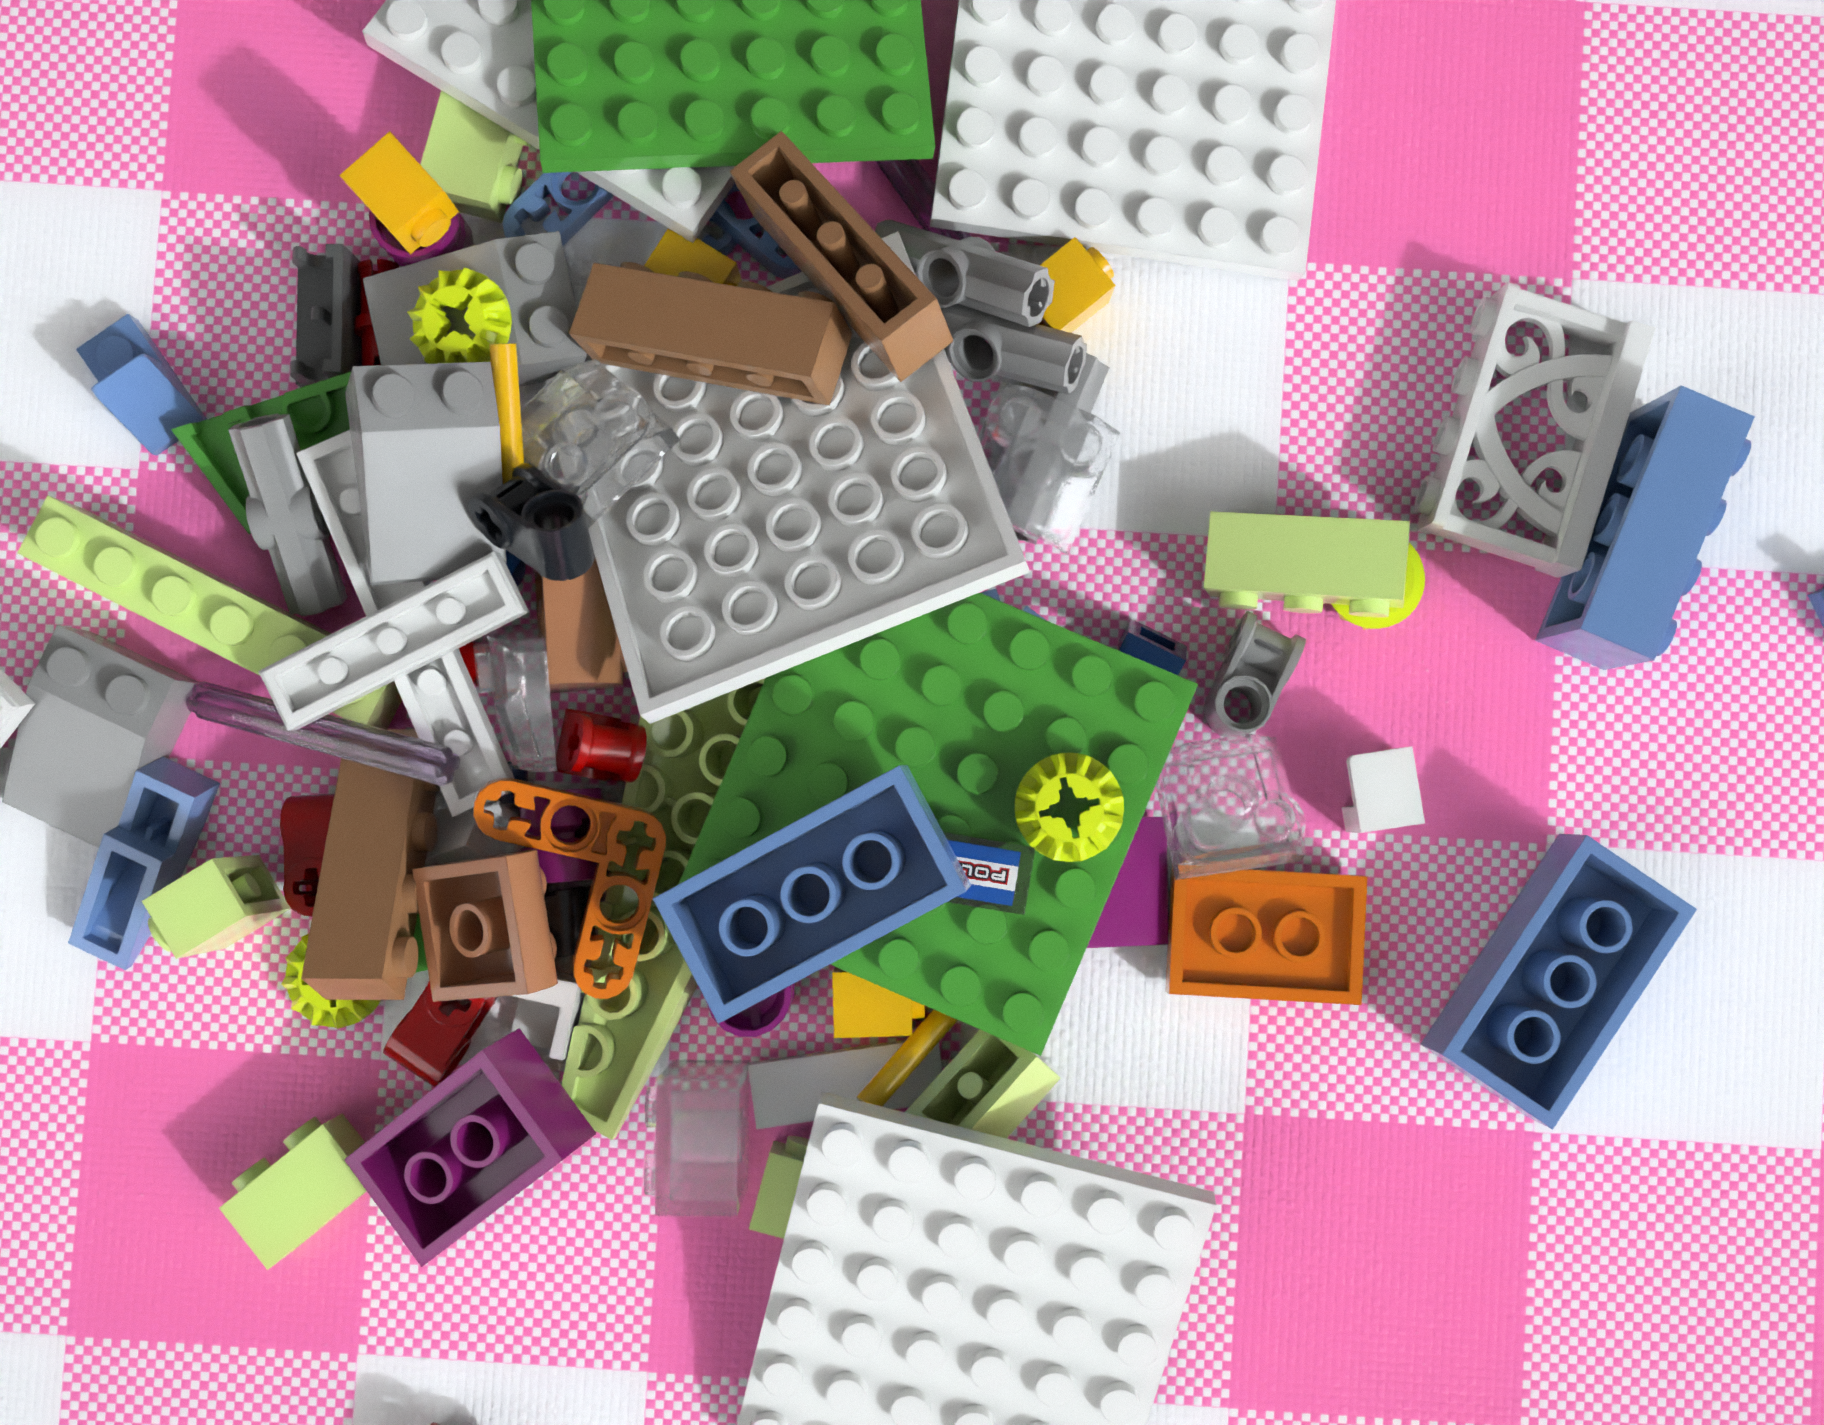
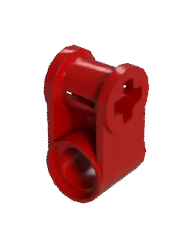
[553,708,647,783]
[280,794,335,917]
[383,981,497,1087]

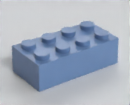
[1535,385,1755,670]
[653,765,971,1024]
[1420,834,1697,1130]

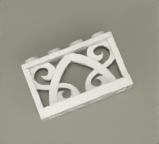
[1414,282,1656,578]

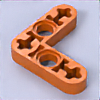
[473,778,666,999]

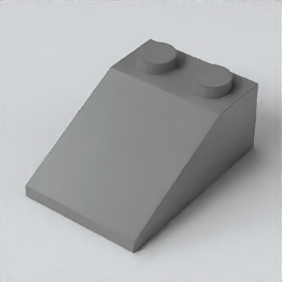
[363,231,587,386]
[345,362,506,585]
[2,625,204,848]

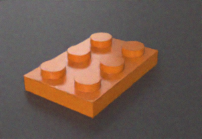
[1165,864,1368,1005]

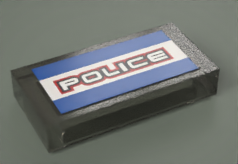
[943,831,1036,915]

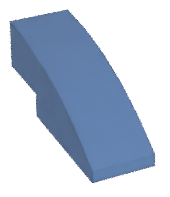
[68,756,220,970]

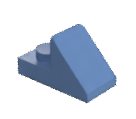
[76,314,207,456]

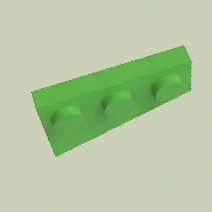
[171,372,351,534]

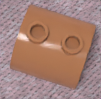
[534,554,628,694]
[412,849,558,1002]

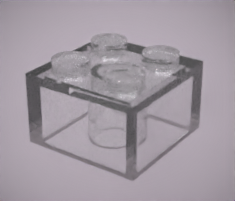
[644,1060,750,1216]

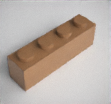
[729,131,953,382]
[569,262,853,406]
[301,729,441,1000]

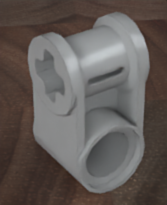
[1203,611,1306,738]

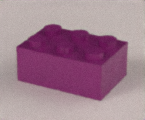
[344,1028,597,1267]

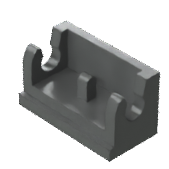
[290,244,362,387]

